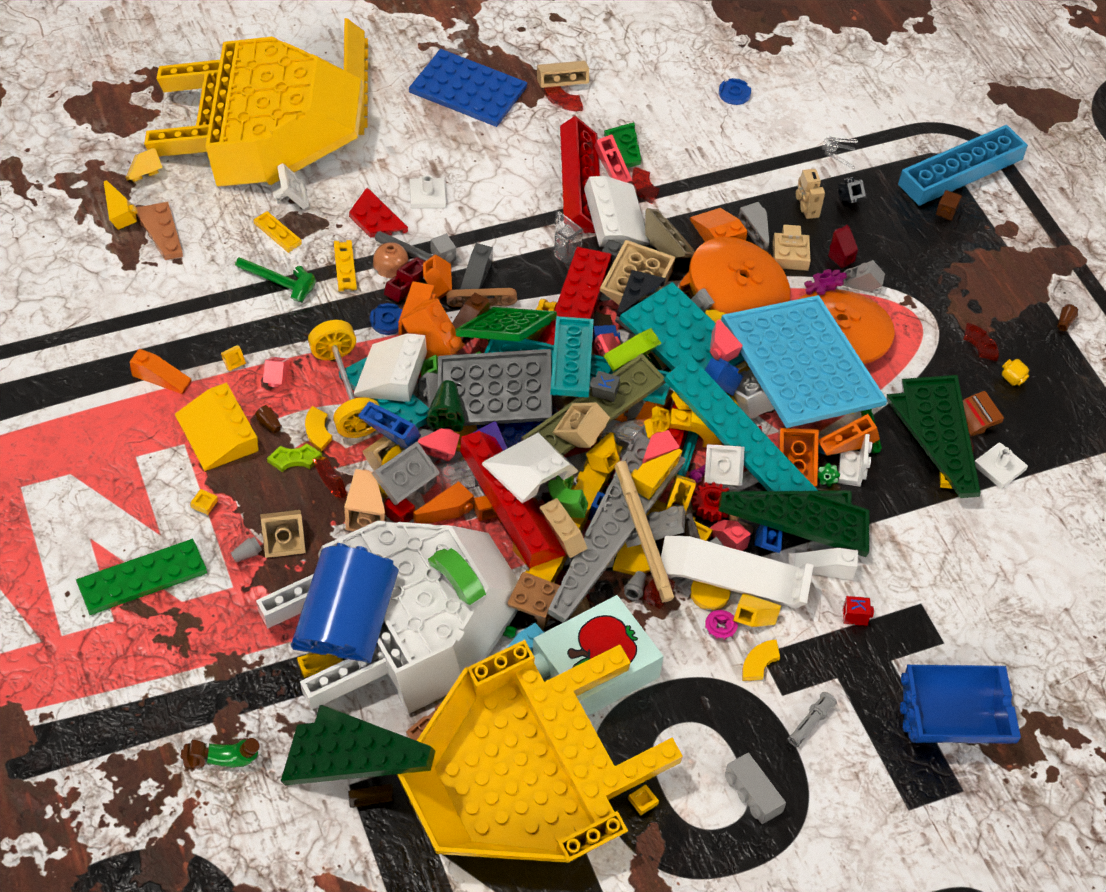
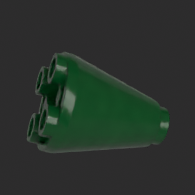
[426,380,465,432]

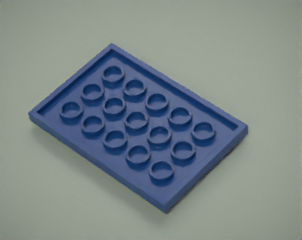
[409,49,527,127]

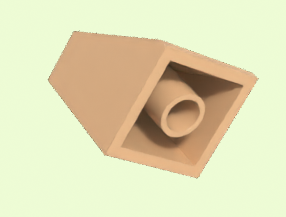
[344,469,385,531]

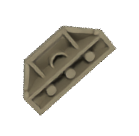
[645,208,695,260]

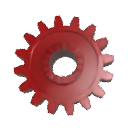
[691,482,729,522]

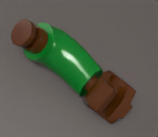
[180,738,260,769]

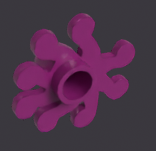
[804,269,847,295]

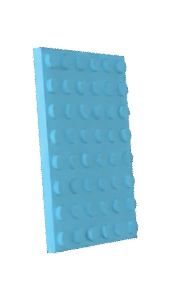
[721,295,887,428]

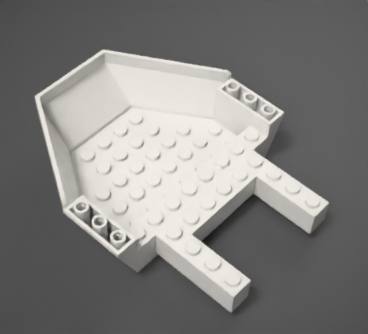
[256,521,519,714]

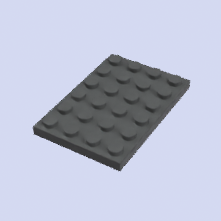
[438,349,552,426]

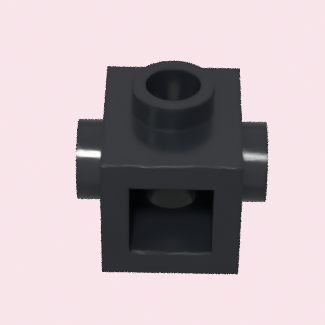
[838,177,866,203]

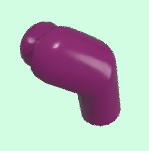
[689,464,706,483]

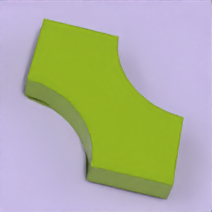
[267,444,322,472]

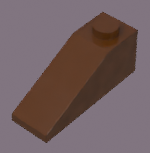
[452,293,490,342]

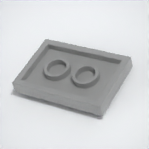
[372,442,440,505]
[625,505,686,548]

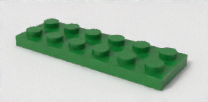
[76,538,207,615]

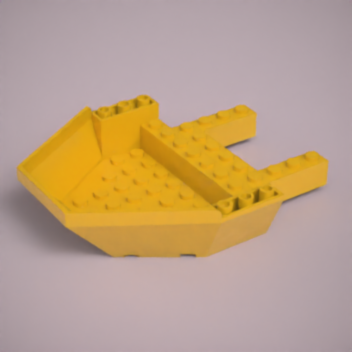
[144,36,364,187]
[397,640,683,863]

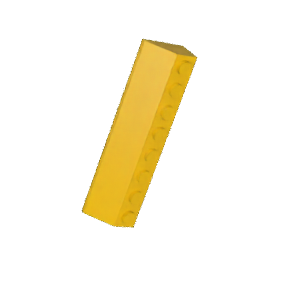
[344,18,368,135]

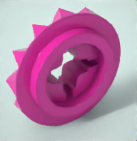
[705,610,738,640]

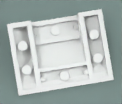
[482,433,578,503]

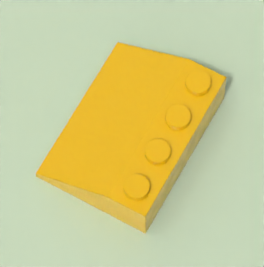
[175,382,259,472]

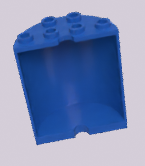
[291,543,399,663]
[900,664,1021,744]

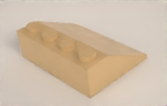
[600,240,675,305]

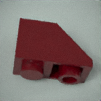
[828,225,858,269]

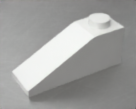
[794,548,858,580]

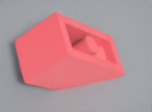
[710,319,743,362]
[263,357,290,387]
[417,428,460,462]
[642,430,680,464]
[710,519,751,551]

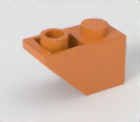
[423,254,452,300]

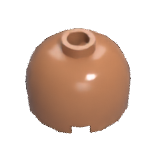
[373,242,408,278]

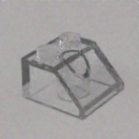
[554,210,583,264]
[434,456,479,493]

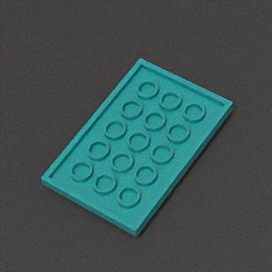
[619,282,745,370]

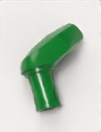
[290,266,316,303]

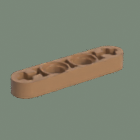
[446,288,517,307]

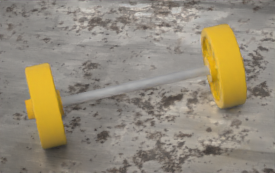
[308,320,380,438]

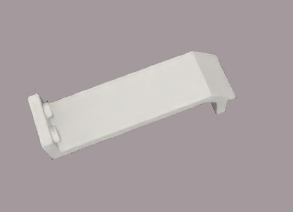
[661,536,814,609]

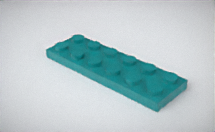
[550,316,594,398]
[339,357,429,429]

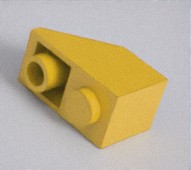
[126,148,163,182]
[586,432,620,474]
[733,593,781,627]

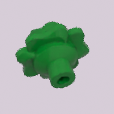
[818,463,840,487]

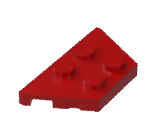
[349,188,408,238]

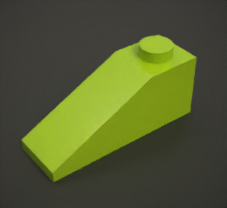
[603,328,661,371]

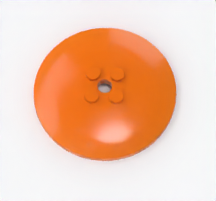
[689,237,790,314]
[797,289,895,364]

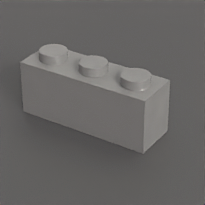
[725,752,786,824]

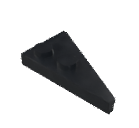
[617,270,666,317]

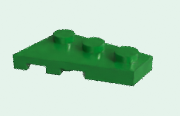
[604,122,641,168]

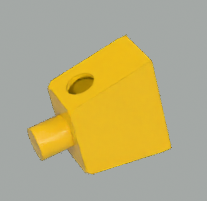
[665,474,696,511]

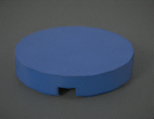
[718,78,751,105]
[370,303,403,335]

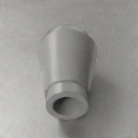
[230,537,262,563]
[624,571,646,601]

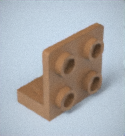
[507,572,560,630]

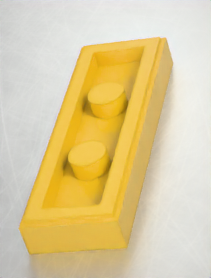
[253,211,302,253]

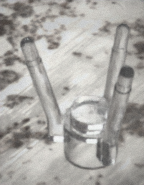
[822,136,858,169]

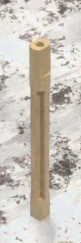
[615,461,674,603]

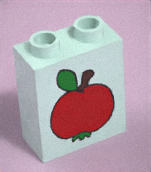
[532,595,664,716]

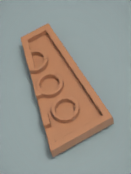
[136,202,183,260]

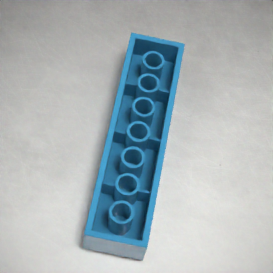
[898,124,1028,206]

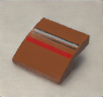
[963,391,1004,437]

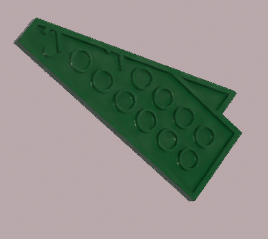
[886,375,981,498]
[718,490,869,557]
[281,705,435,786]

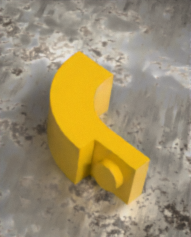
[670,408,722,448]

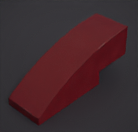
[384,257,425,302]

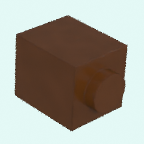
[936,190,962,221]

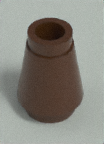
[1057,304,1078,331]
[255,405,282,434]

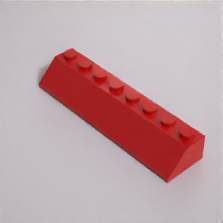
[560,116,600,233]
[460,431,566,569]

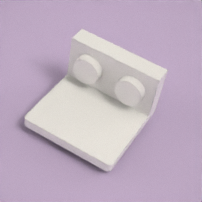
[838,434,872,487]

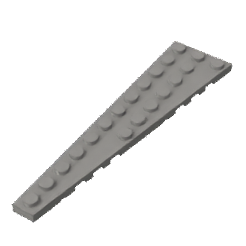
[547,431,686,623]

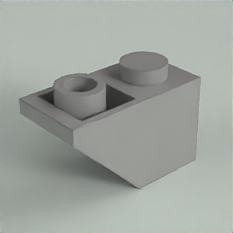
[843,260,885,292]

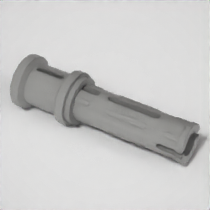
[788,692,837,747]

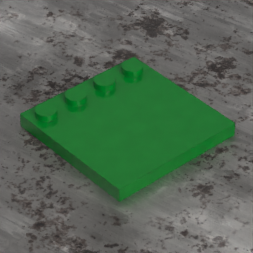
[455,307,557,342]

